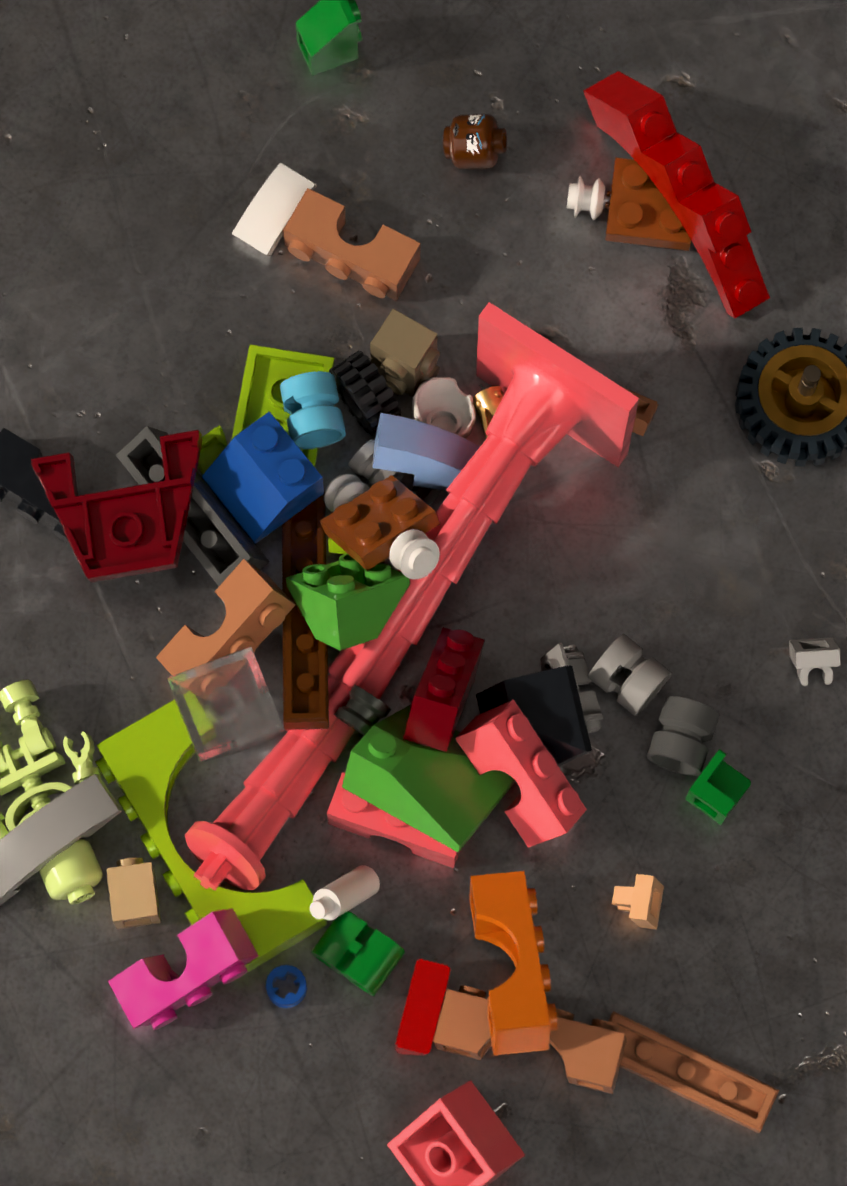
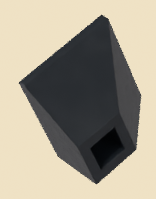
[476,666,592,767]

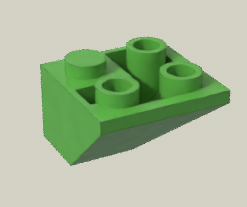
[286,553,410,651]

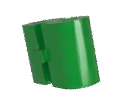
[311,911,406,996]

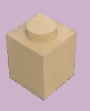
[106,857,161,929]

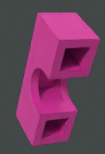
[108,908,259,1030]

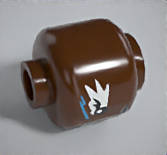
[443,114,507,170]

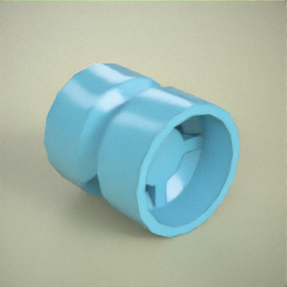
[280,371,346,449]

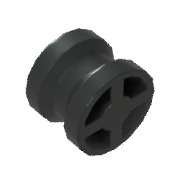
[334,685,391,735]

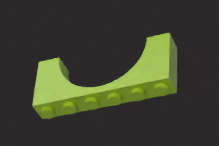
[95,692,328,980]

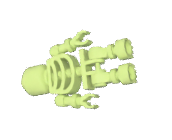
[0,679,103,905]

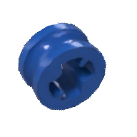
[265,965,307,1009]

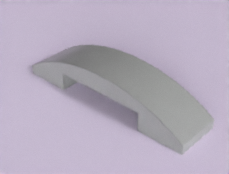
[0,774,122,906]

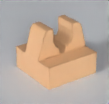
[612,874,664,930]

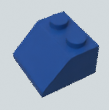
[202,411,324,544]

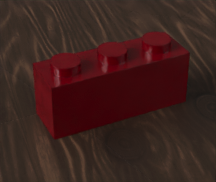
[403,627,485,752]

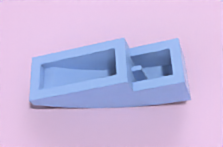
[372,413,480,491]

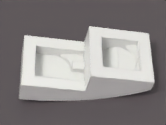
[232,163,317,256]

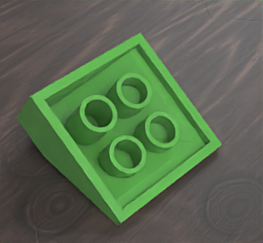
[342,705,516,852]

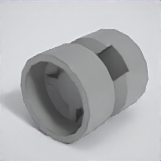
[588,634,672,717]

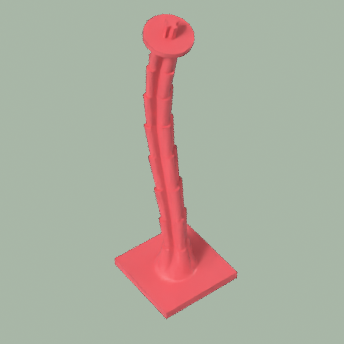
[185,302,639,891]

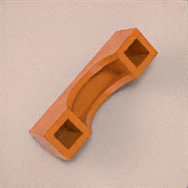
[469,871,558,1055]

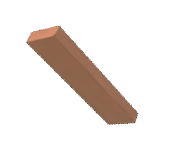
[608,1011,779,1133]

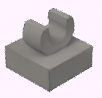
[789,637,840,686]

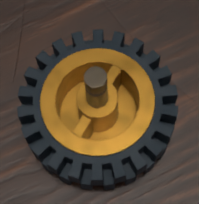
[735,327,847,467]

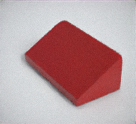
[395,958,451,1055]

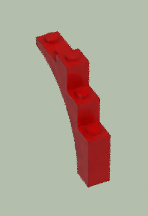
[583,71,770,319]

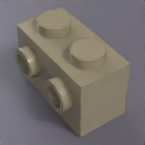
[370,309,440,397]

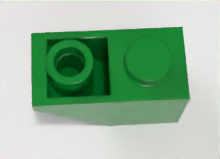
[295,0,363,76]

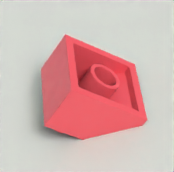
[387,1080,525,1186]

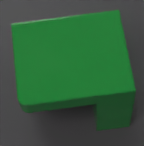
[685,749,751,825]

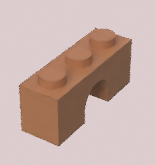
[283,188,421,301]
[156,559,296,703]

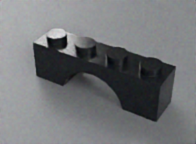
[0,428,70,544]

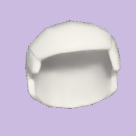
[411,377,476,439]

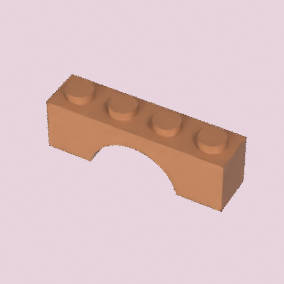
[433,986,627,1094]

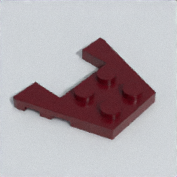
[31,430,203,583]

